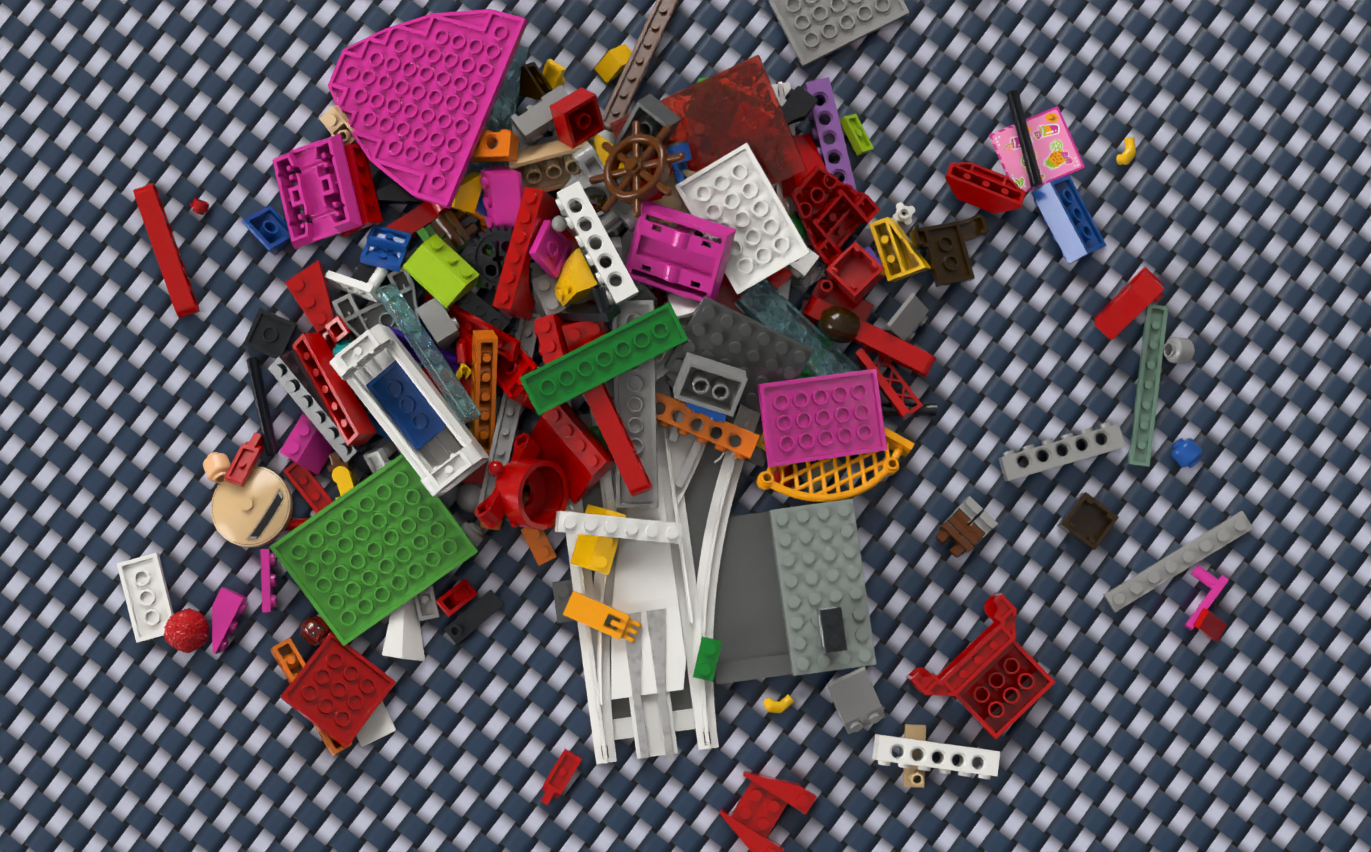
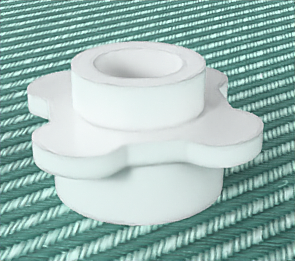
[893,202,915,225]

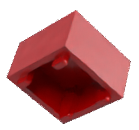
[826,242,885,304]

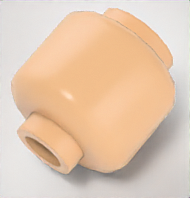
[203,452,231,483]

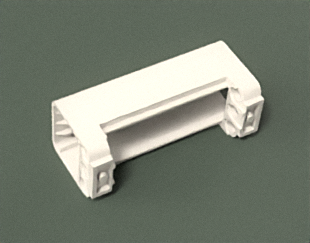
[329,324,490,497]

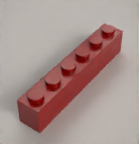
[292,332,377,446]

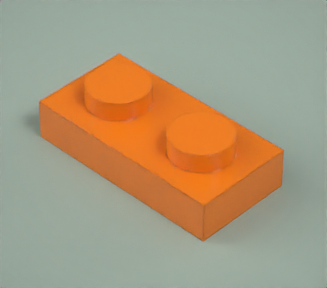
[521,528,557,566]

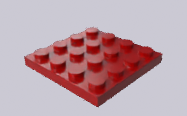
[279,632,396,748]

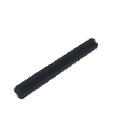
[1007,90,1042,187]
[246,357,278,456]

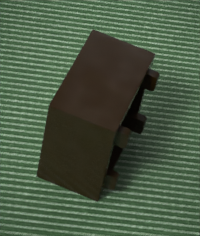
[1057,492,1119,550]

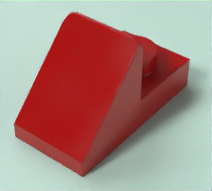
[435,579,478,617]

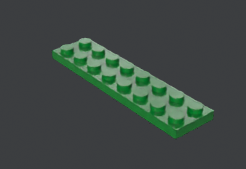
[519,302,689,416]

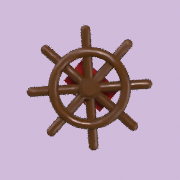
[589,120,685,218]

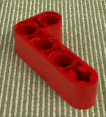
[386,201,455,239]

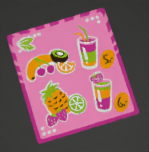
[989,106,1085,192]

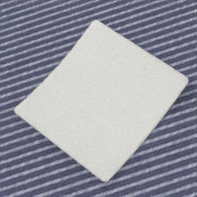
[356,701,396,747]

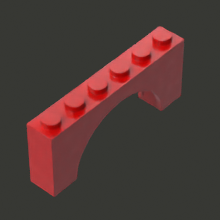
[492,187,560,321]

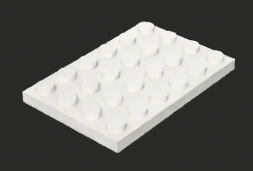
[675,143,810,294]

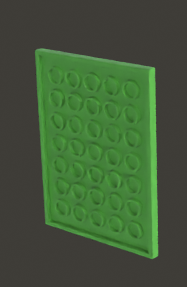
[270,453,478,646]

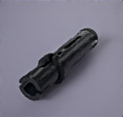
[881,402,937,417]

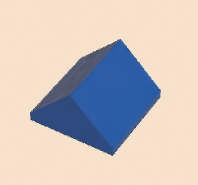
[242,206,291,256]

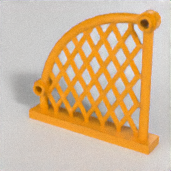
[756,427,914,502]

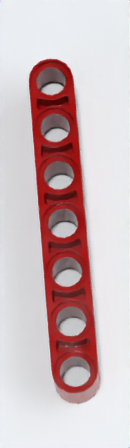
[133,183,200,319]
[802,296,936,377]
[583,383,652,497]

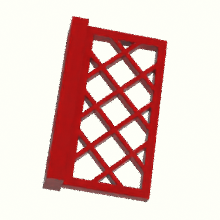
[341,144,383,237]

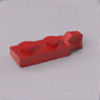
[224,432,264,487]
[541,748,582,805]

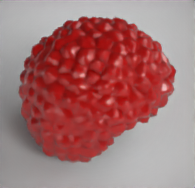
[163,608,209,653]

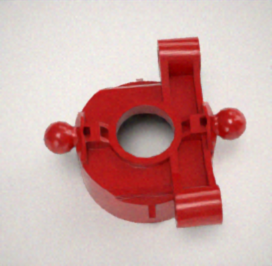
[474,433,569,530]

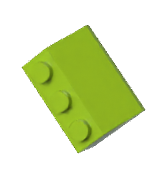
[403,234,480,309]

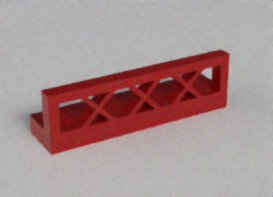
[855,348,923,421]

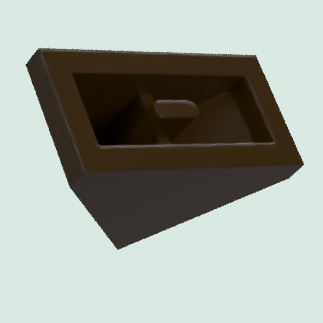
[519,62,553,101]

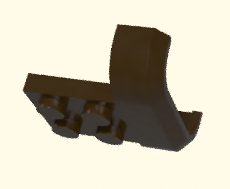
[910,214,989,287]

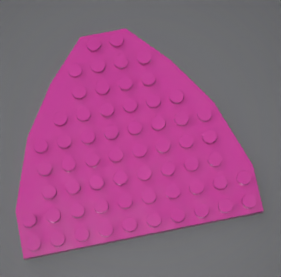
[328,9,528,209]

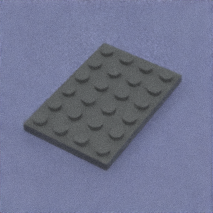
[664,296,813,414]

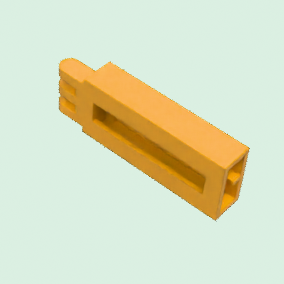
[563,591,642,643]

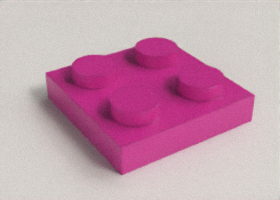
[529,220,572,278]

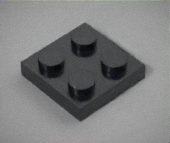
[243,308,298,359]

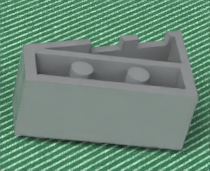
[511,85,568,145]

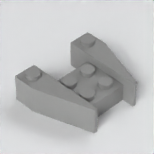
[332,267,424,340]

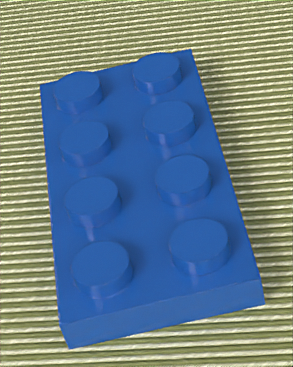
[366,360,447,451]

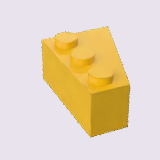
[869,217,931,282]

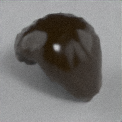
[818,306,860,343]

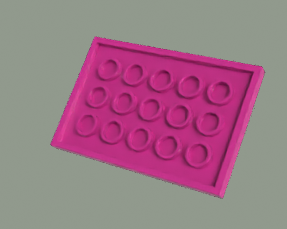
[757,369,887,467]

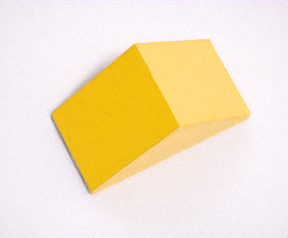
[594,44,632,84]

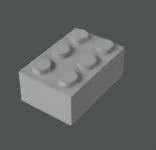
[673,352,748,417]

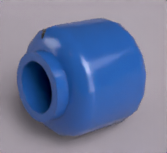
[1171,438,1202,469]

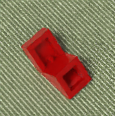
[322,315,351,351]

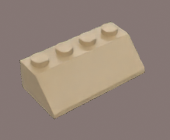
[509,139,588,192]

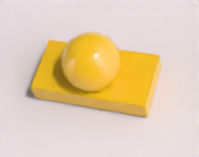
[542,59,566,90]

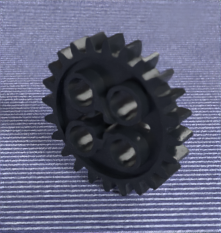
[468,225,535,291]

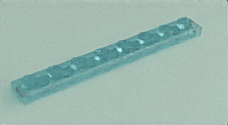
[375,283,481,424]

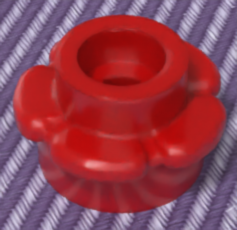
[190,198,210,215]

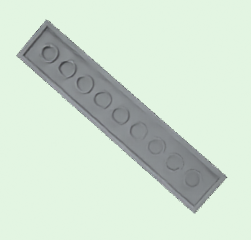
[612,300,658,508]

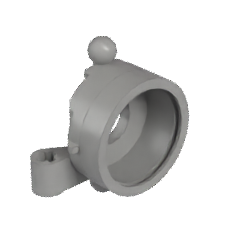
[551,143,638,237]

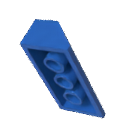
[1031,175,1107,264]

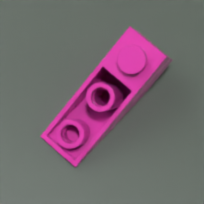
[212,587,248,654]

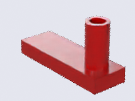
[810,278,874,321]

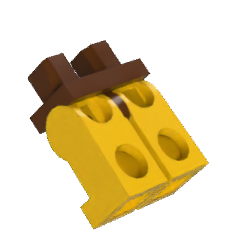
[327,452,359,499]

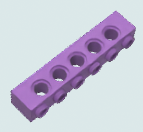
[804,77,857,190]

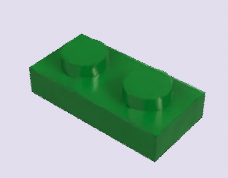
[693,636,722,682]

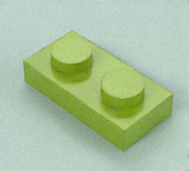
[840,113,874,156]

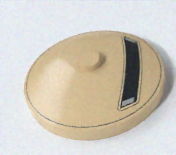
[211,466,293,548]

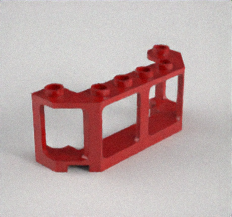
[906,593,1017,696]

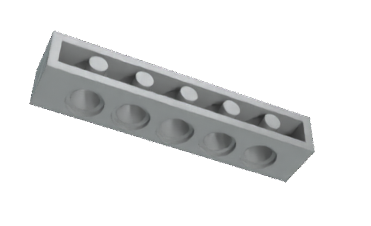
[998,422,1126,482]

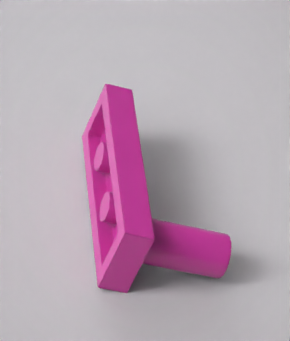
[1184,565,1229,631]

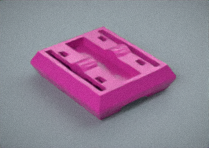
[272,133,363,249]
[625,201,736,303]

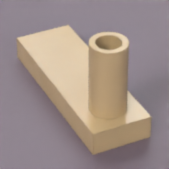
[903,724,926,788]

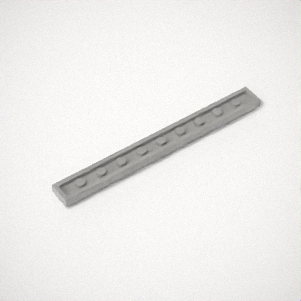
[478,313,543,505]

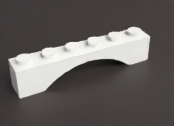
[554,511,683,544]

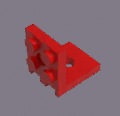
[496,346,544,415]

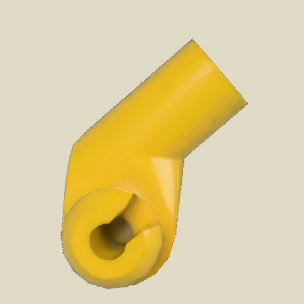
[1116,137,1136,165]
[763,694,794,713]

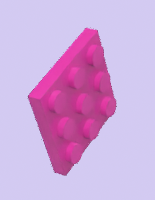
[261,549,278,612]

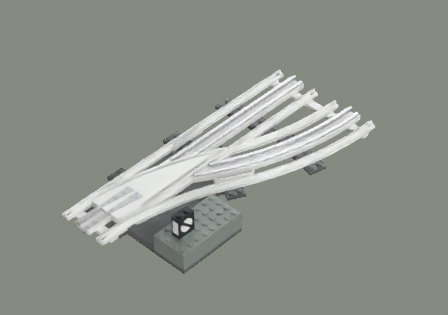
[511,81,876,764]

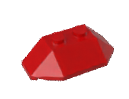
[945,162,1026,214]

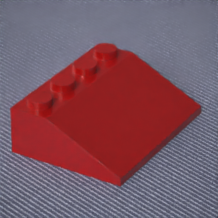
[530,402,615,504]
[955,640,1056,739]

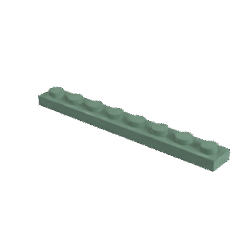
[1128,304,1168,467]

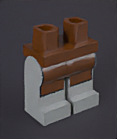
[935,496,998,558]

